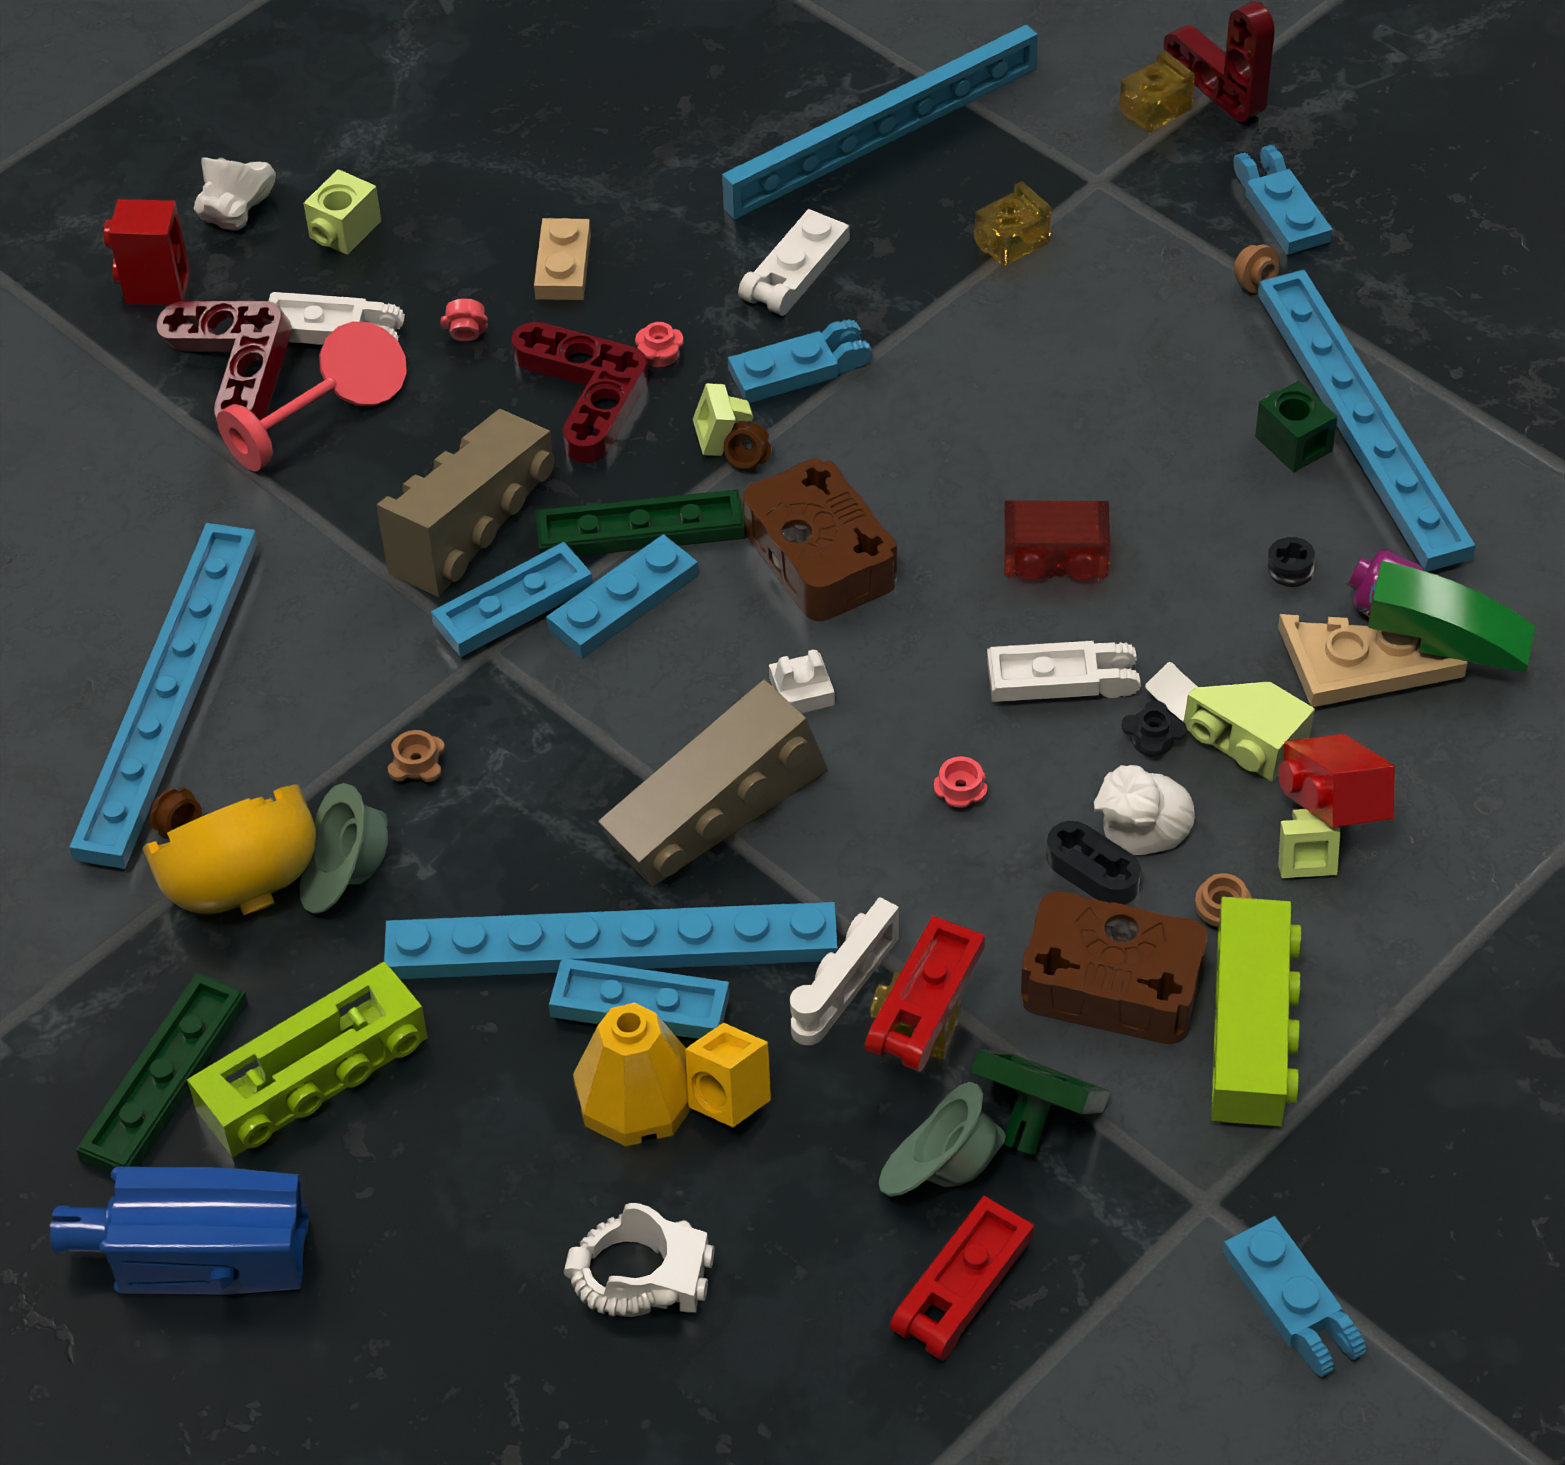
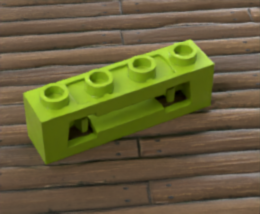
[187,961,428,1158]

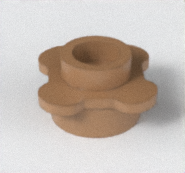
[387,730,445,782]

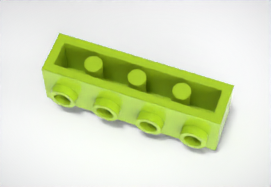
[1211,897,1301,1127]

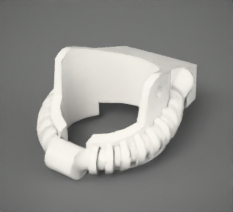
[564,1203,714,1317]

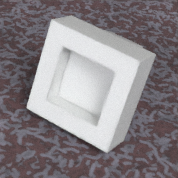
[769,650,835,713]

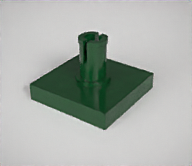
[971,1050,1111,1155]

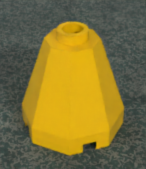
[573,1003,691,1147]

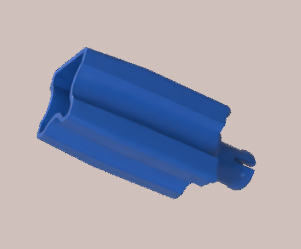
[50,1167,309,1295]

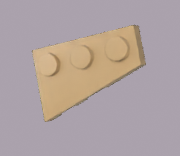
[1278,614,1467,707]

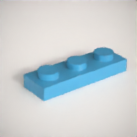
[546,534,699,659]
[431,542,593,657]
[549,958,730,1039]

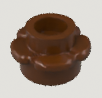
[724,421,772,470]
[150,787,202,838]

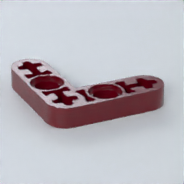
[1163,1,1275,122]
[156,301,292,420]
[511,322,648,463]

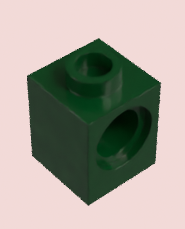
[1255,381,1338,473]

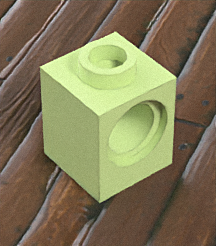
[303,169,381,255]

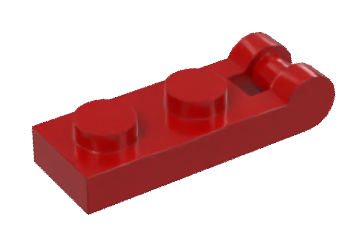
[865,915,985,1072]
[889,1196,1034,1361]

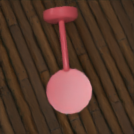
[217,321,407,472]

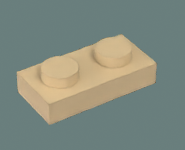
[534,218,591,300]

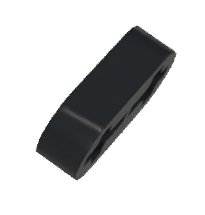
[1046,821,1141,905]

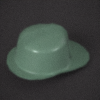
[299,783,388,914]
[879,1082,1006,1196]

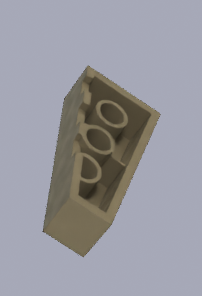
[377,409,555,597]
[598,679,828,887]

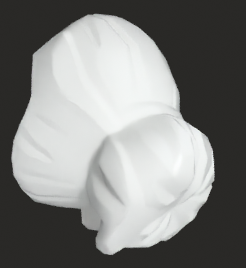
[194,157,276,230]
[1094,765,1195,855]

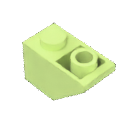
[1184,682,1315,782]

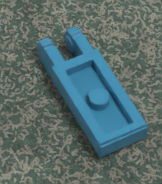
[1233,145,1333,255]
[728,319,873,403]
[1223,1216,1367,1377]

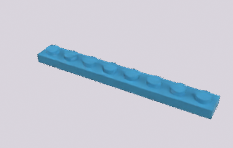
[722,24,1038,220]
[1258,270,1476,572]
[69,523,258,869]
[384,902,837,979]

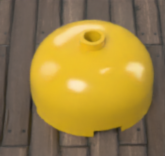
[142,784,316,916]

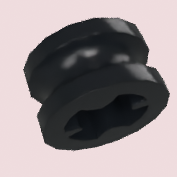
[1268,537,1315,587]

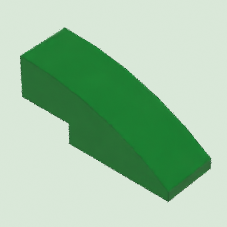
[1368,561,1536,673]

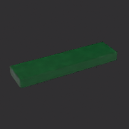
[535,489,745,556]
[76,972,248,1173]

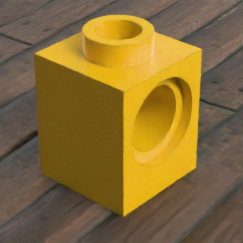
[685,1023,771,1127]

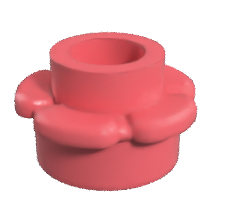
[440,299,488,341]
[635,322,684,367]
[934,756,988,808]

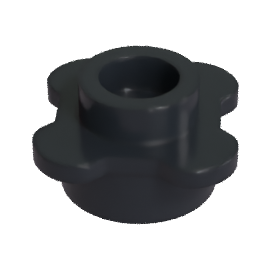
[1121,701,1187,756]

